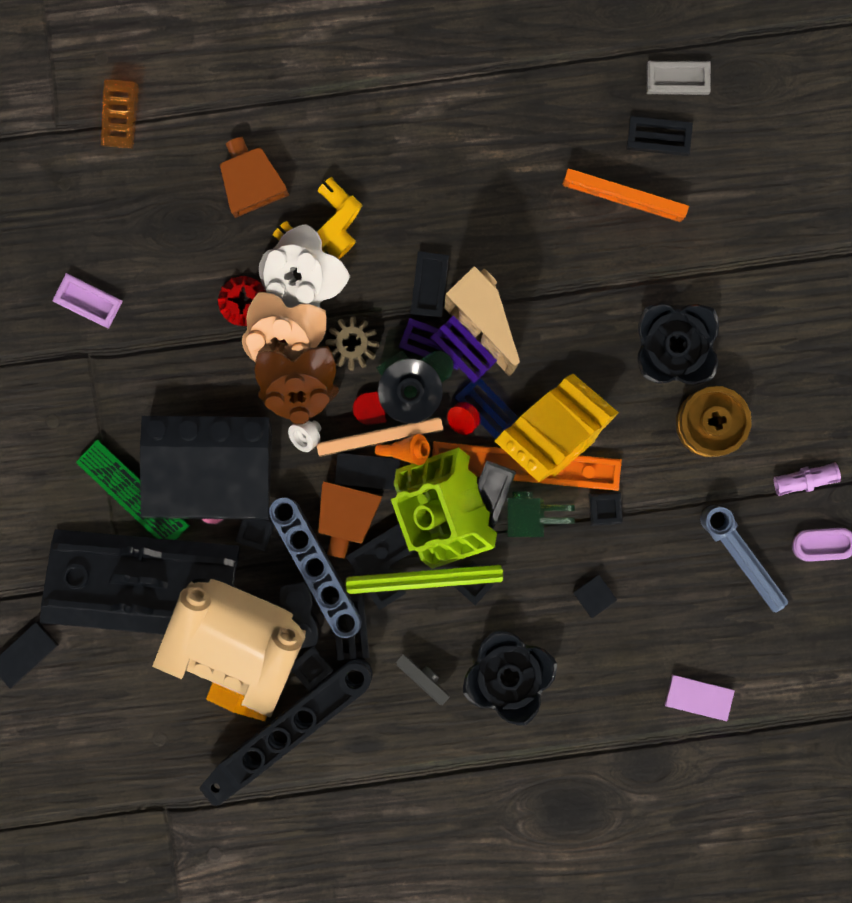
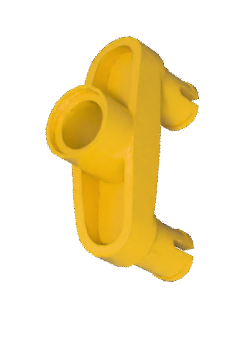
[273,177,362,259]

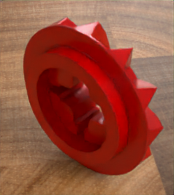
[217,276,266,326]

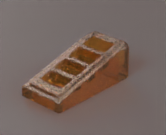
[101,79,139,149]

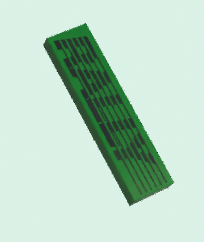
[76,440,190,540]

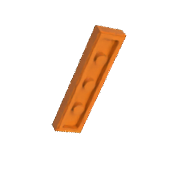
[562,168,689,222]

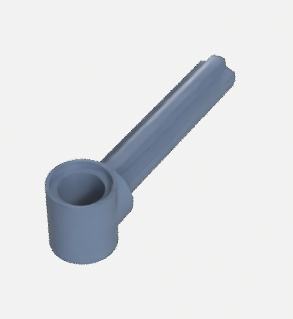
[700,505,788,612]

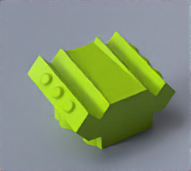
[391,447,497,569]

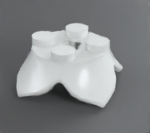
[259,224,350,308]

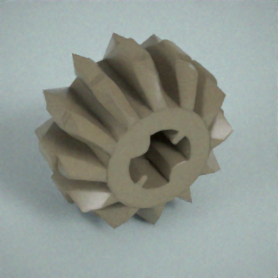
[325,316,379,371]

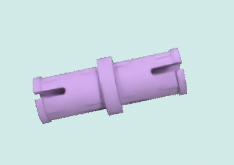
[773,462,841,496]

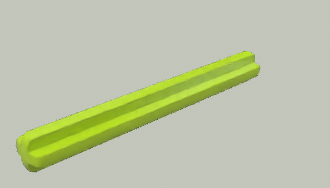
[346,565,503,594]

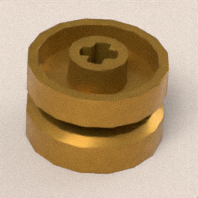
[676,386,752,457]

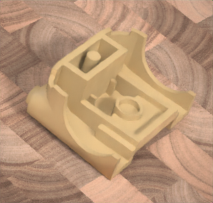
[152,579,306,718]

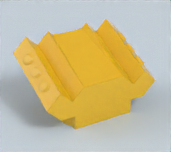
[494,374,619,482]

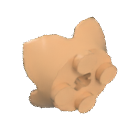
[242,292,327,362]

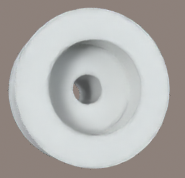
[288,421,321,452]

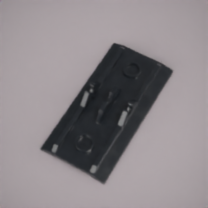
[40,529,240,635]

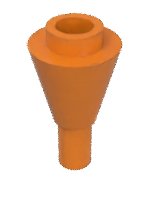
[375,434,430,465]

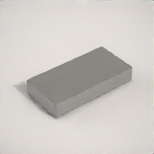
[647,61,711,95]

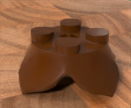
[254,346,339,424]

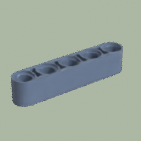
[269,498,362,638]

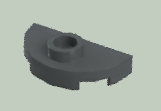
[396,655,450,706]

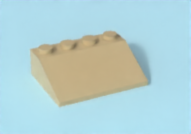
[445,266,520,376]

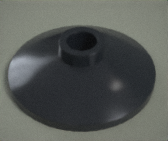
[378,359,443,424]

